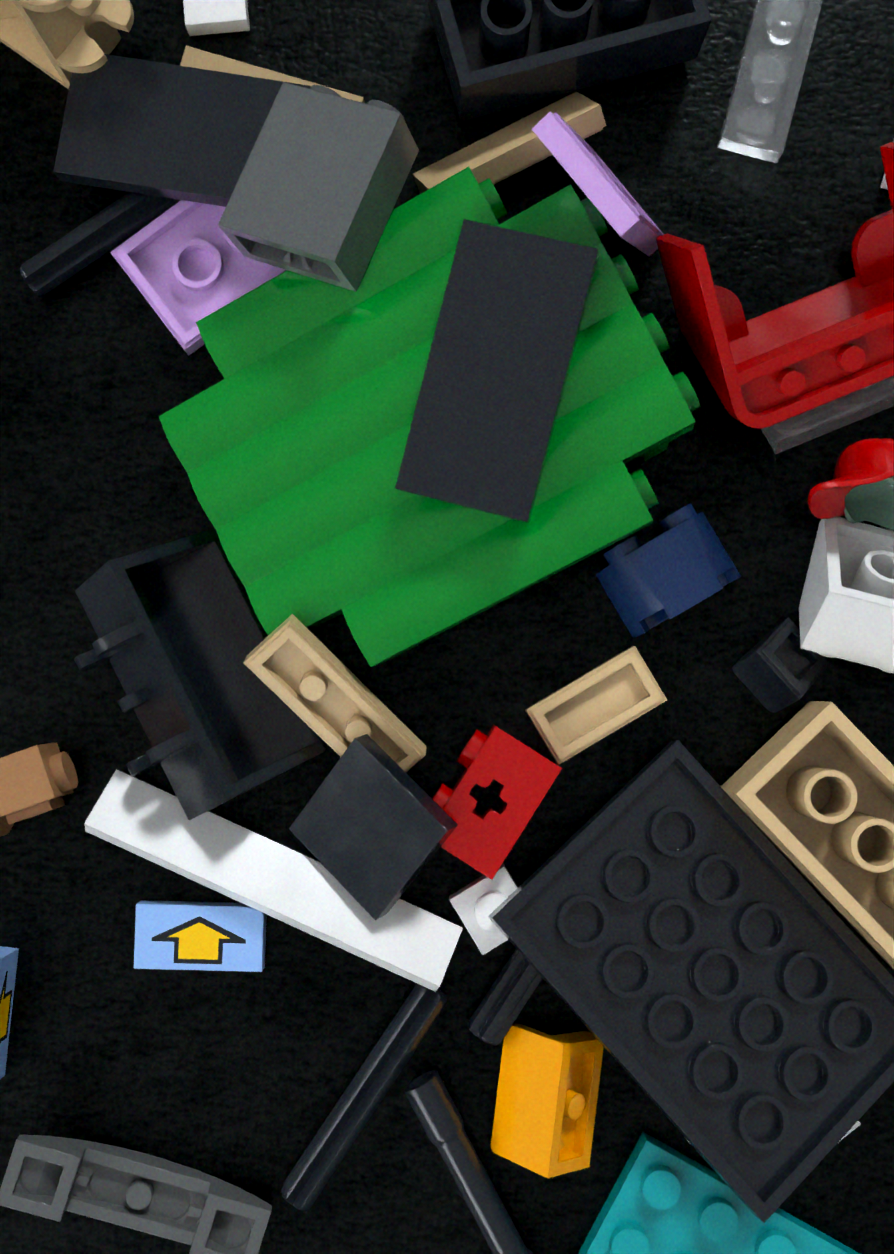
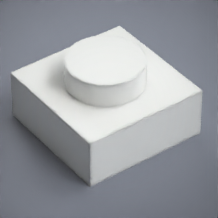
[449,863,518,955]

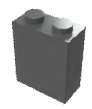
[218,82,419,292]

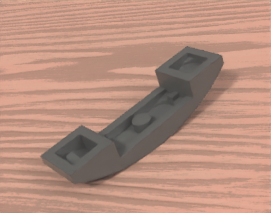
[0,1135,272,1254]

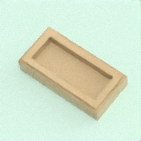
[525,646,667,765]

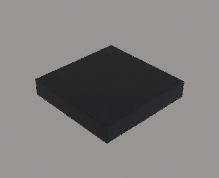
[289,734,458,921]

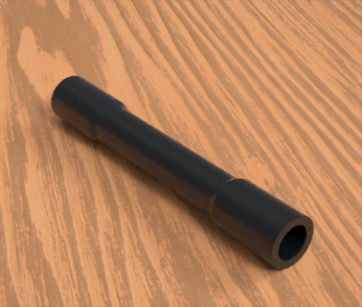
[403,1070,533,1254]

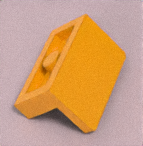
[491,1023,604,1178]

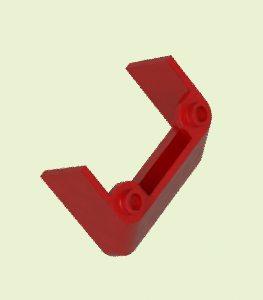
[655,142,894,428]

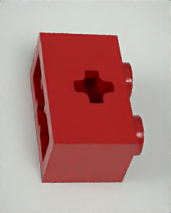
[432,724,562,880]

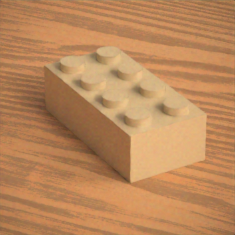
[721,701,894,971]

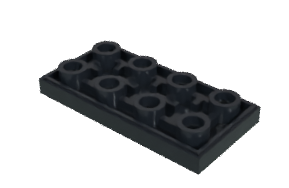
[53,54,311,207]
[395,219,599,523]

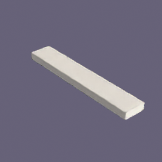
[84,769,463,992]

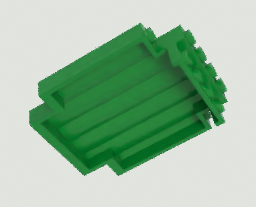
[159,166,700,667]

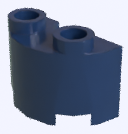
[595,503,741,638]

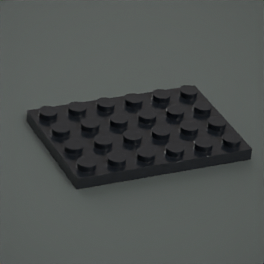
[488,740,894,1223]

